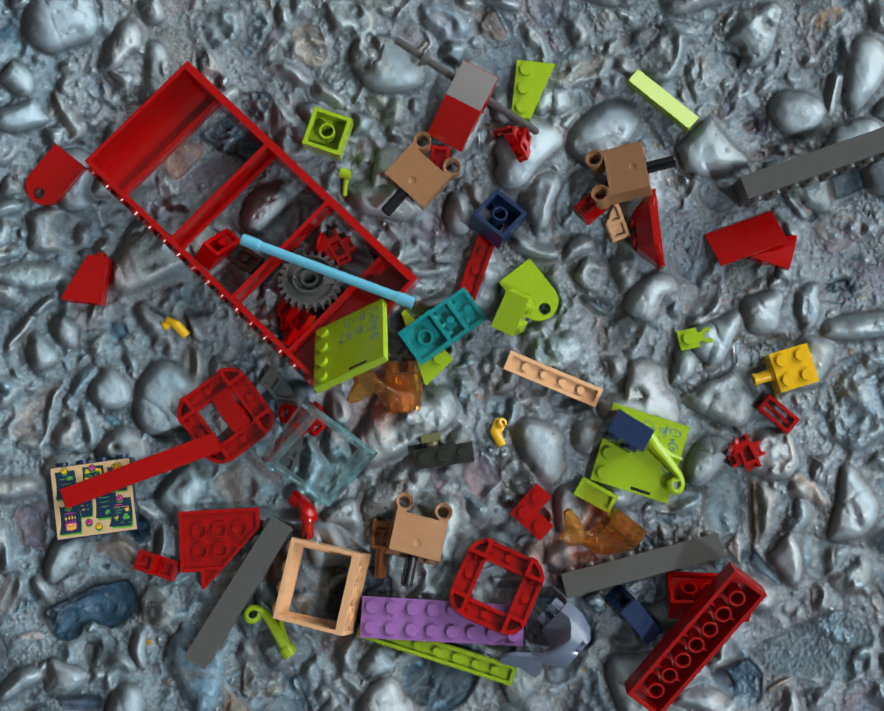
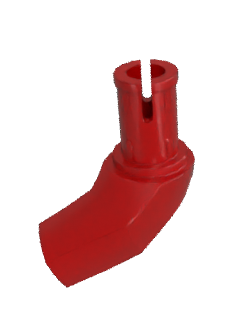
[288,490,318,539]

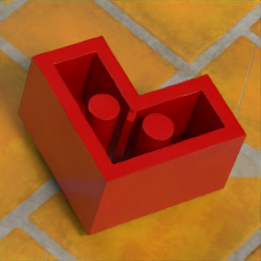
[509,483,553,541]

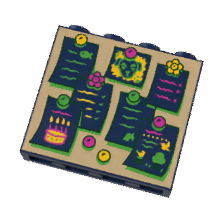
[49,454,143,541]

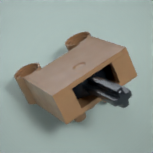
[381,132,461,216]
[585,141,677,209]
[384,492,453,587]

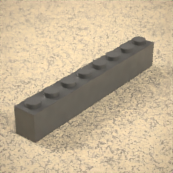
[184,516,295,670]
[559,530,725,598]

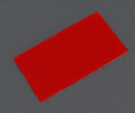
[704,211,789,267]

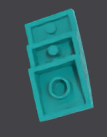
[398,287,488,366]

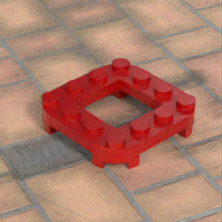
[177,367,275,464]
[449,538,545,636]

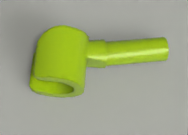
[339,167,352,196]

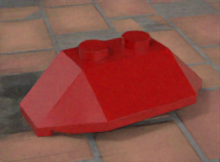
[629,188,665,270]

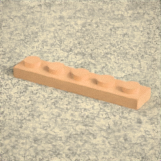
[503,351,603,408]

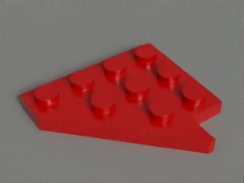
[178,507,261,589]

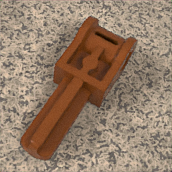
[371,518,392,578]

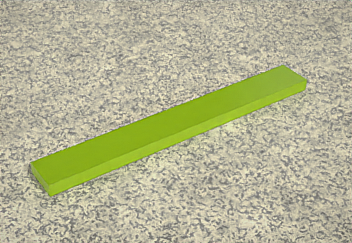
[356,622,517,686]

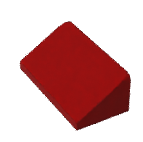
[572,183,614,225]

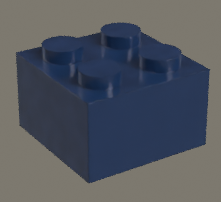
[468,189,527,249]
[598,409,655,453]

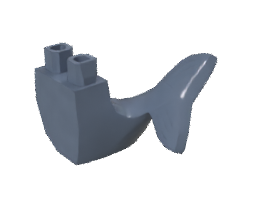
[498,598,591,678]

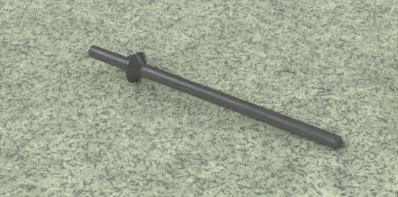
[394,37,539,135]

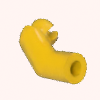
[161,317,190,339]

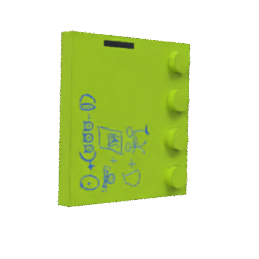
[314,298,388,393]
[590,403,690,504]

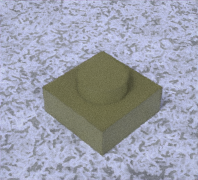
[420,432,442,447]

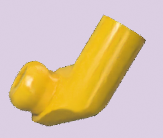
[490,417,507,448]

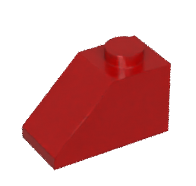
[195,228,240,271]

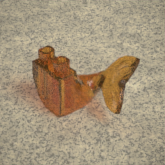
[347,360,423,414]
[557,508,648,554]

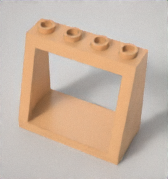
[272,537,371,636]

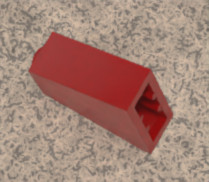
[61,252,113,307]

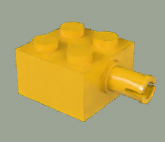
[751,343,819,394]

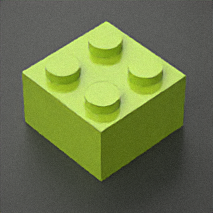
[302,106,354,161]
[491,288,536,336]

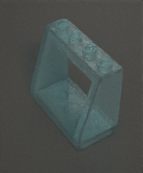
[261,399,378,507]

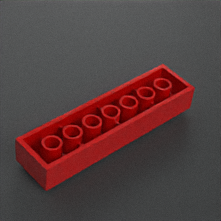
[624,561,767,711]

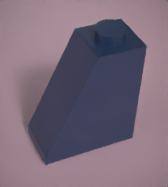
[605,584,663,645]

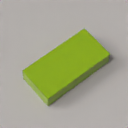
[573,476,618,514]

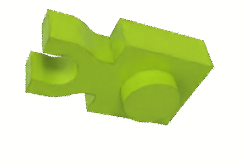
[675,327,713,351]

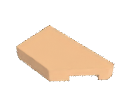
[605,203,631,243]

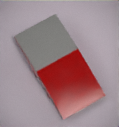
[428,60,499,152]

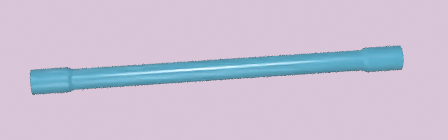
[240,234,416,309]

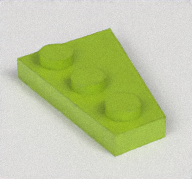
[511,60,555,121]

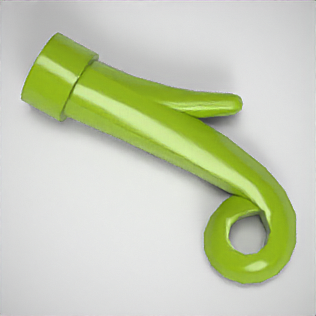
[645,433,685,495]
[243,604,298,660]

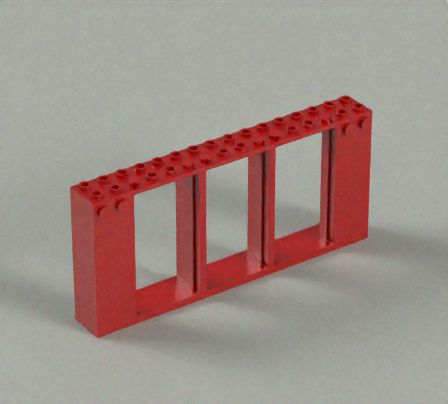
[85,61,418,386]

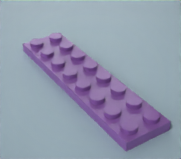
[360,596,524,647]

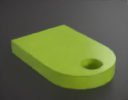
[498,258,558,322]

